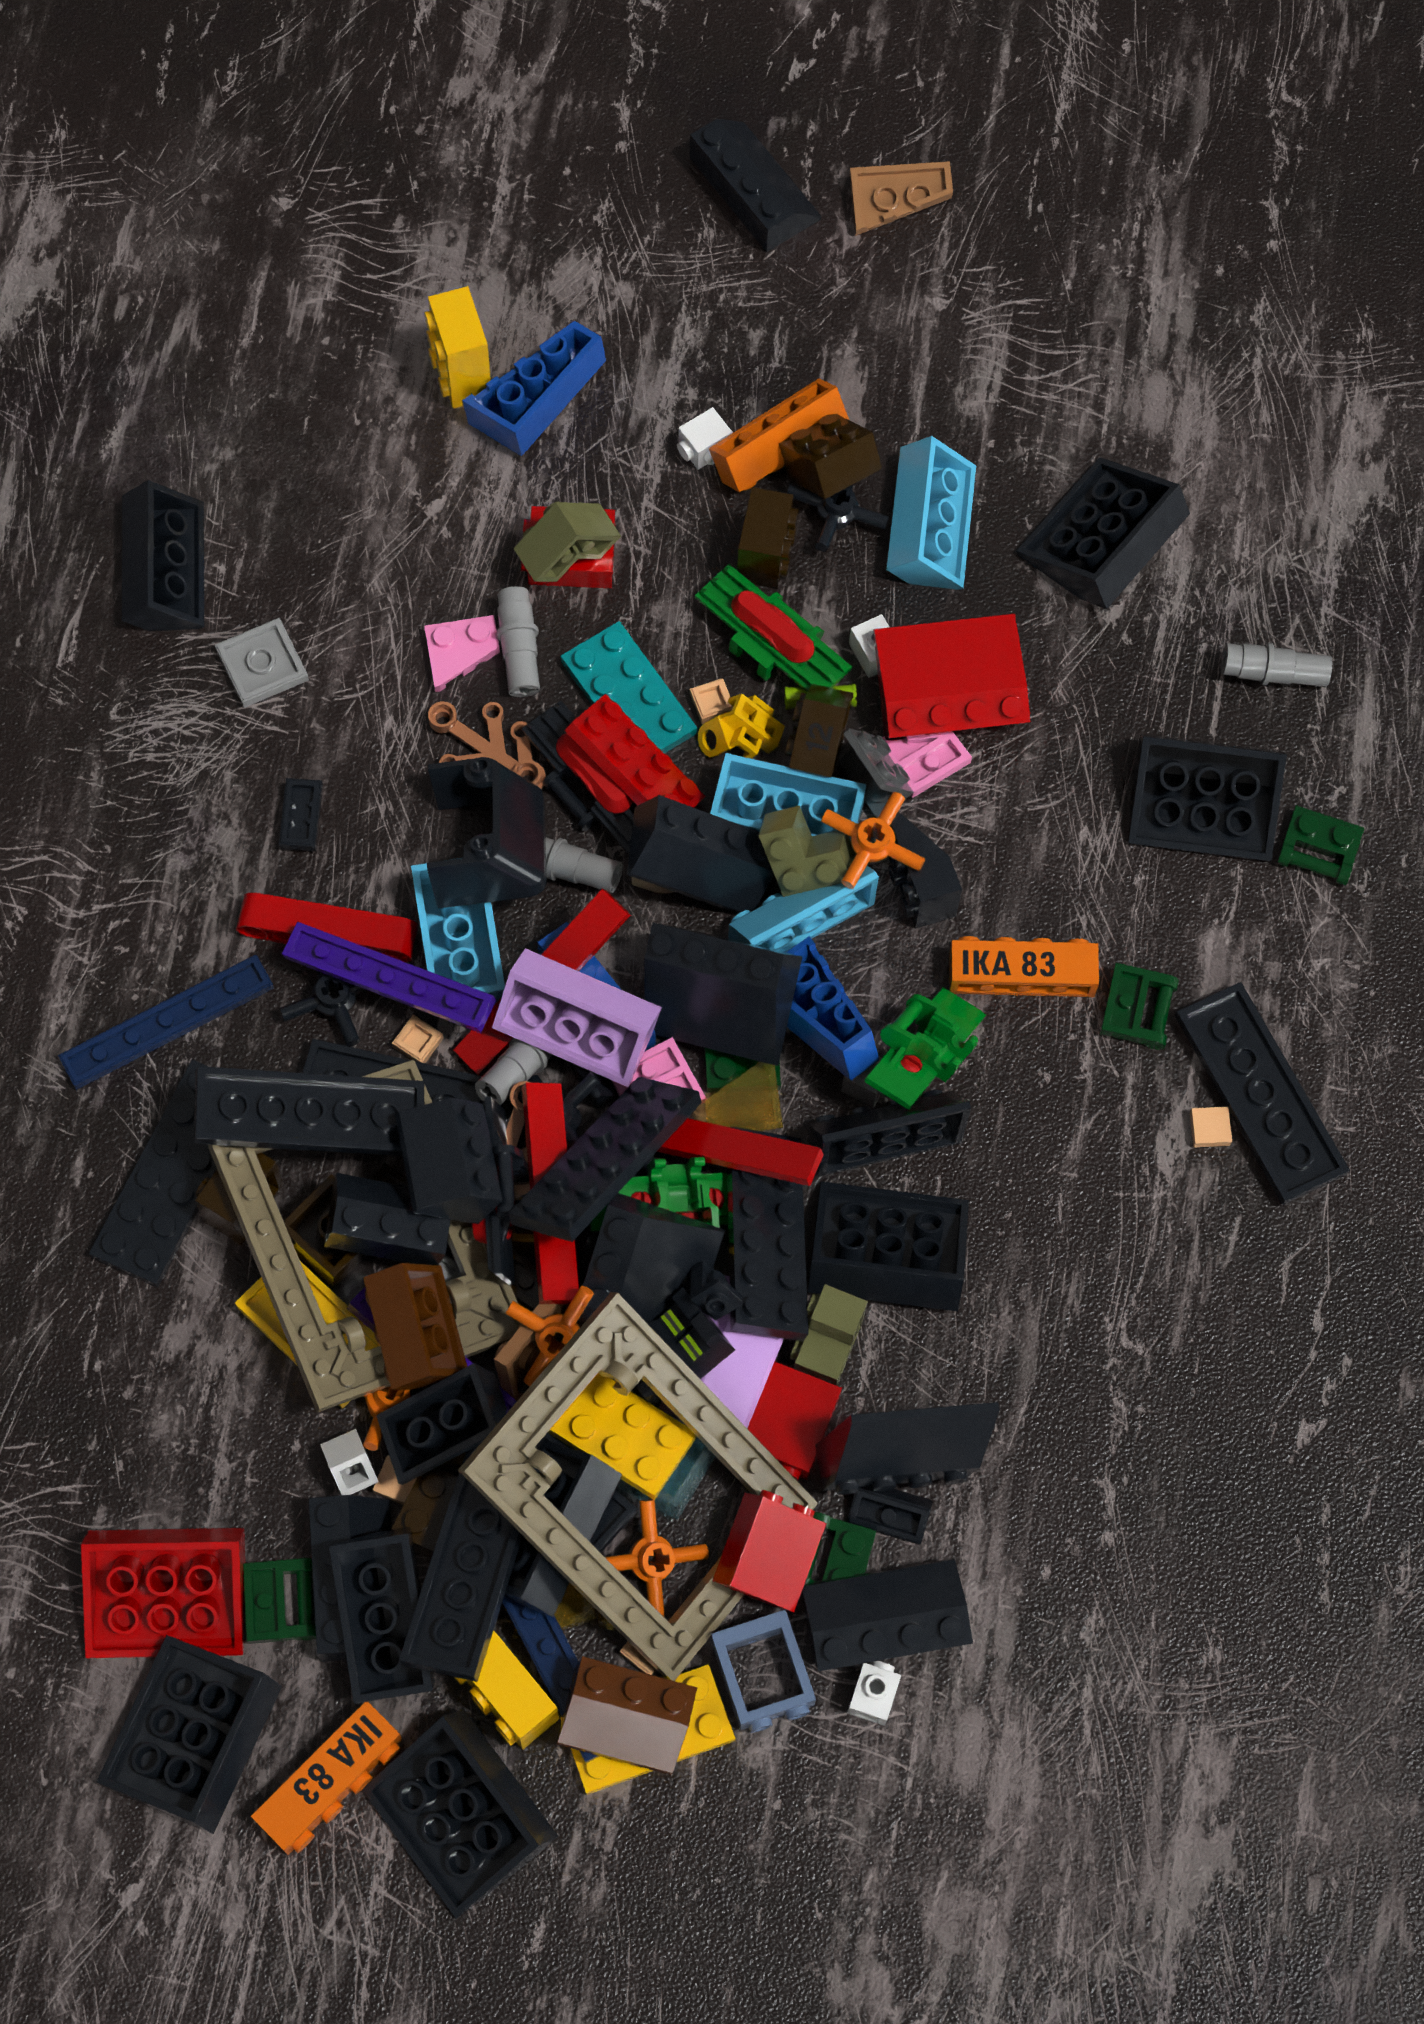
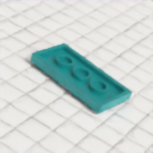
[560,621,698,753]

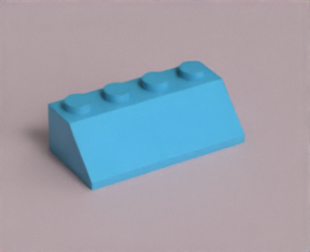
[886,436,976,590]
[728,866,879,952]

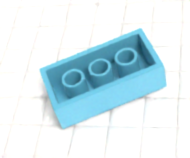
[710,753,866,840]
[411,858,505,1005]

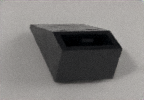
[884,805,962,929]

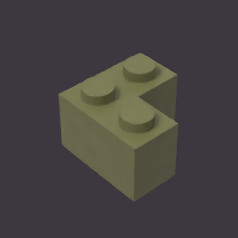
[514,502,621,582]
[758,805,856,897]
[790,1284,868,1386]

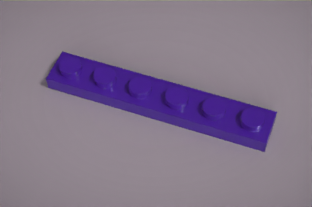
[282,922,496,1033]

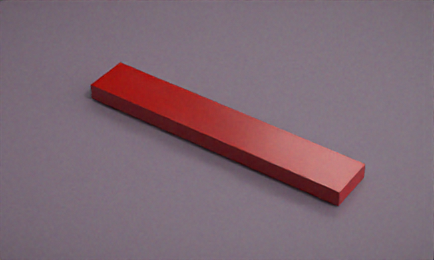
[453,889,631,1076]
[522,1082,579,1304]
[657,1118,824,1186]

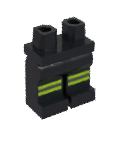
[637,1287,735,1405]

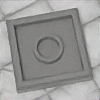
[215,618,309,708]

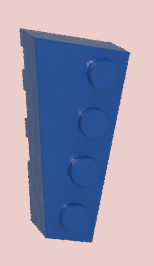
[462,321,606,456]
[786,936,879,1081]

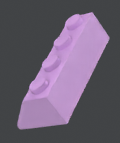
[492,948,662,1087]
[659,1275,784,1428]

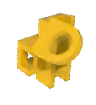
[698,693,785,759]

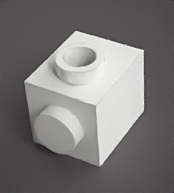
[677,407,733,470]
[849,614,889,678]
[320,1429,379,1495]
[847,1661,901,1726]

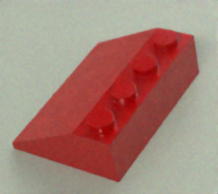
[873,613,1031,738]
[81,1528,246,1658]

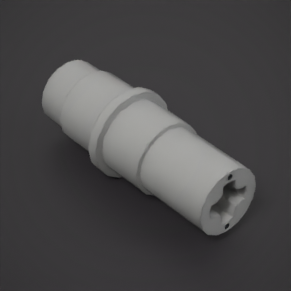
[496,586,540,697]
[1220,643,1332,687]
[546,837,623,893]
[475,1038,553,1105]

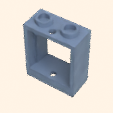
[710,1609,816,1733]

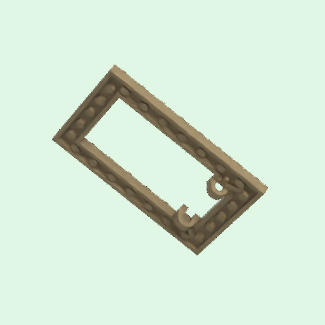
[207,1060,519,1413]
[458,1292,818,1681]

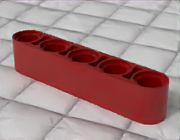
[236,892,419,963]

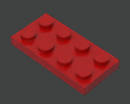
[564,694,706,808]

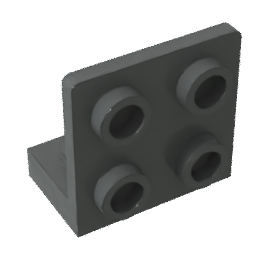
[838,728,914,817]

